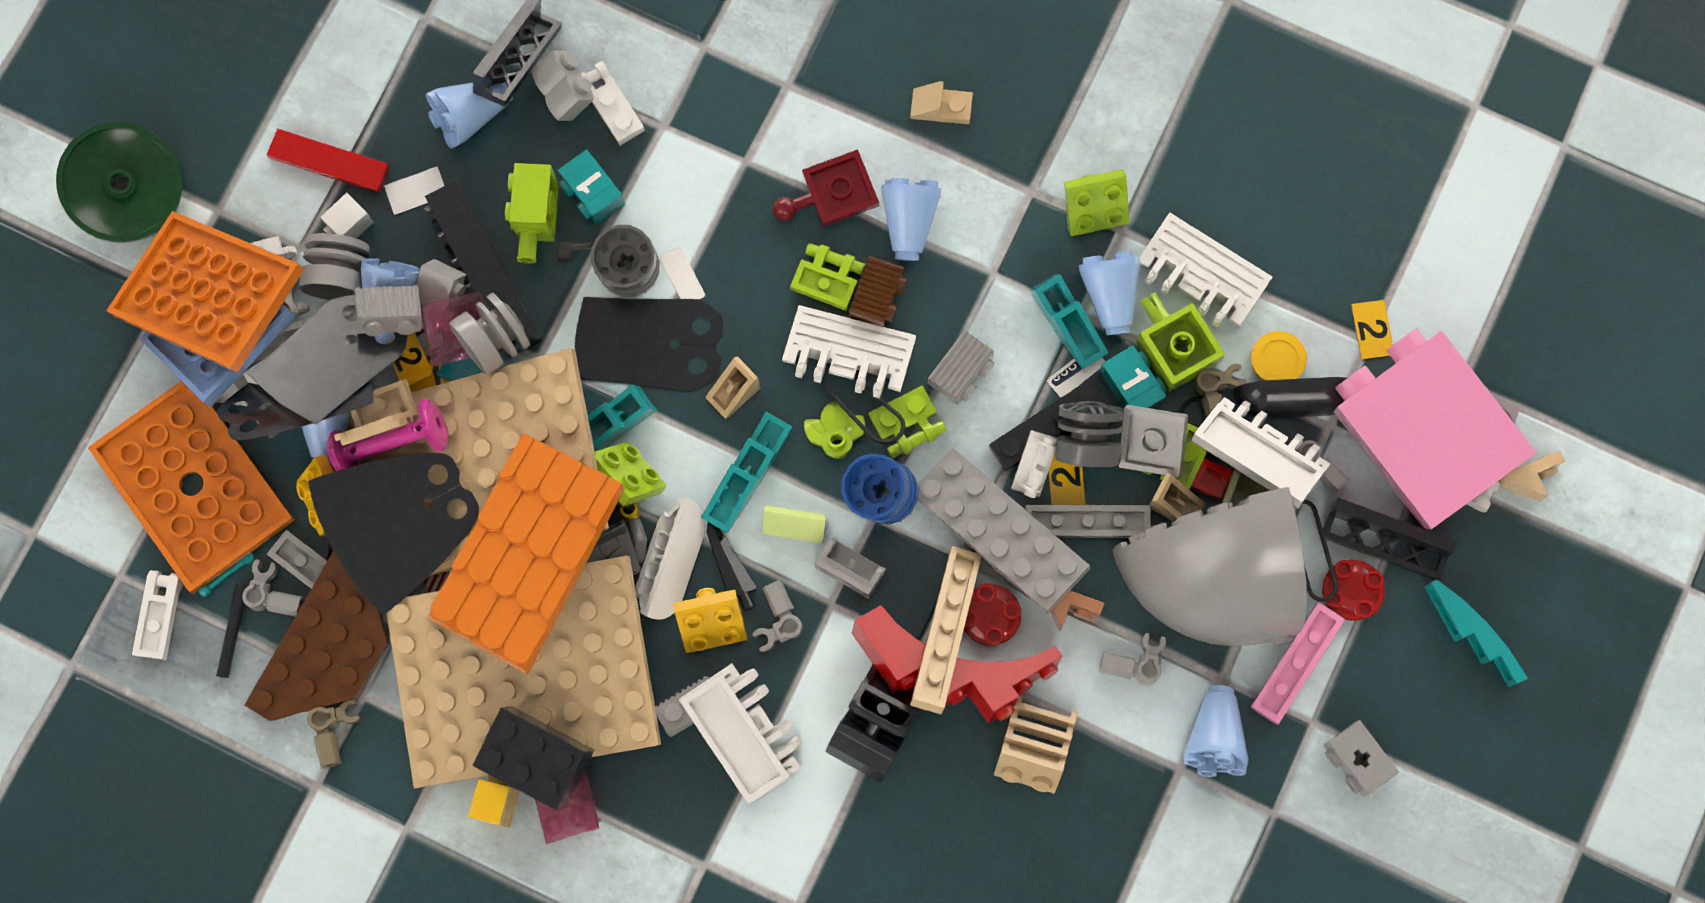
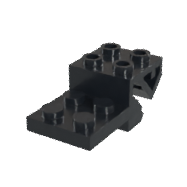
[825,664,921,783]

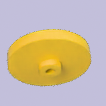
[1250,331,1307,381]

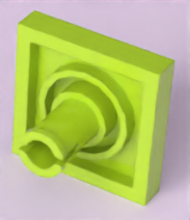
[1064,169,1130,236]
[595,441,667,506]

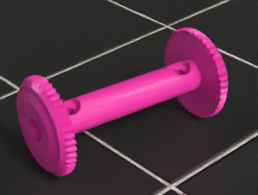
[327,399,448,471]

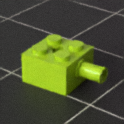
[505,163,560,264]
[1136,292,1225,393]

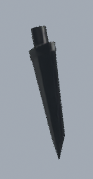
[706,522,758,611]

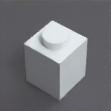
[320,193,374,238]

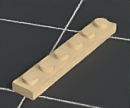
[910,546,981,715]

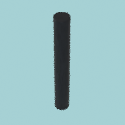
[216,584,248,679]

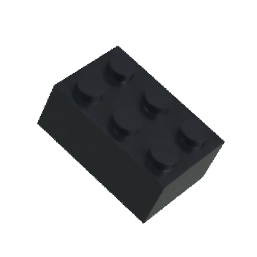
[472,706,595,810]

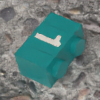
[558,149,626,225]
[1100,345,1167,409]

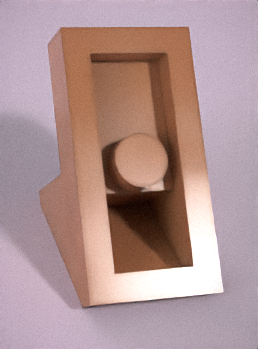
[1050,591,1104,631]

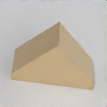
[705,356,761,419]
[1149,473,1205,521]

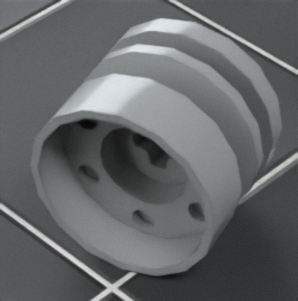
[298,233,370,300]
[448,293,530,376]

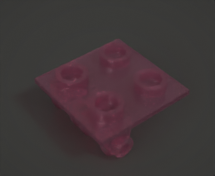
[535,771,601,844]

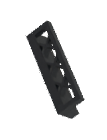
[473,0,562,107]
[1323,498,1457,581]

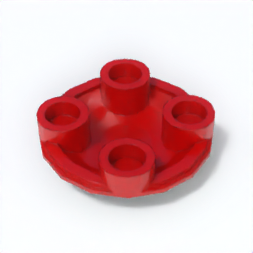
[1322,559,1385,621]
[964,583,1021,646]

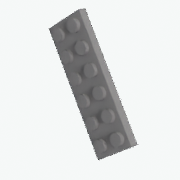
[918,448,1090,614]

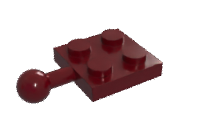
[773,149,880,227]

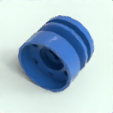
[841,453,919,525]

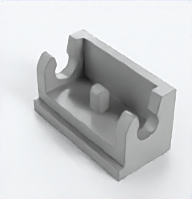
[815,538,886,599]

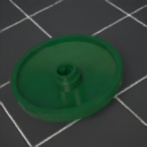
[56,122,183,243]

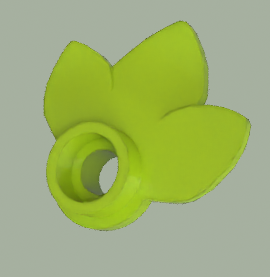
[804,401,865,459]

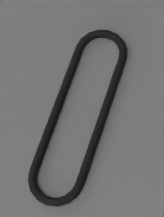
[1294,500,1338,602]

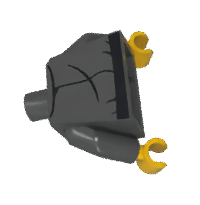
[586,503,647,587]

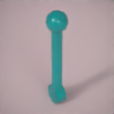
[198,553,255,597]

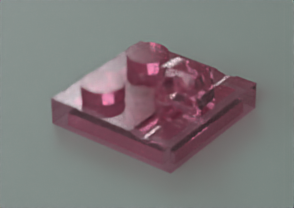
[420,292,484,366]

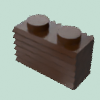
[849,256,908,327]

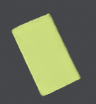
[763,505,827,543]

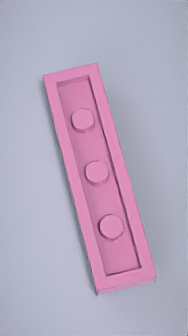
[1250,602,1345,725]

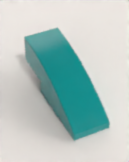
[1029,274,1109,369]
[588,385,657,452]

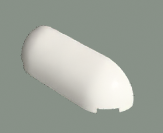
[635,498,705,620]

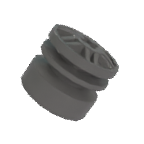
[591,225,660,297]
[1055,401,1124,467]

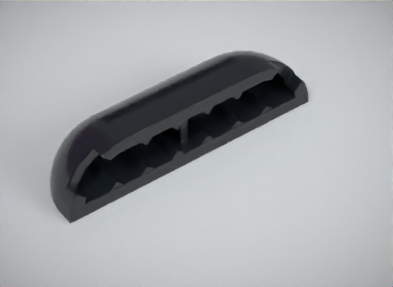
[1233,377,1347,419]

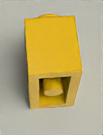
[468,775,520,828]

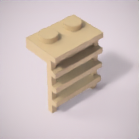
[334,379,419,446]
[994,695,1078,794]

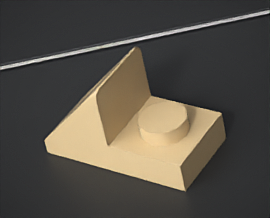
[910,81,973,124]
[1498,450,1565,501]

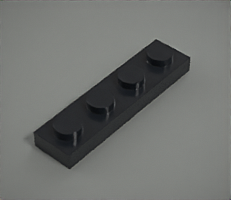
[989,378,1108,471]

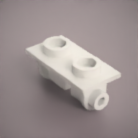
[1011,430,1057,498]

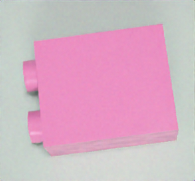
[1334,328,1537,530]

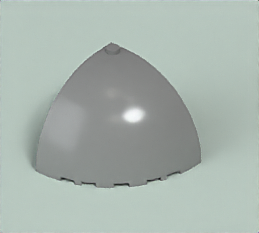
[1112,486,1307,646]

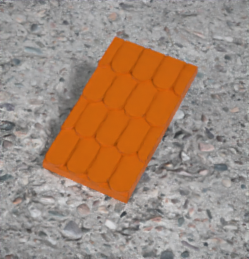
[429,433,624,675]

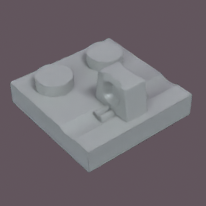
[1119,405,1188,477]

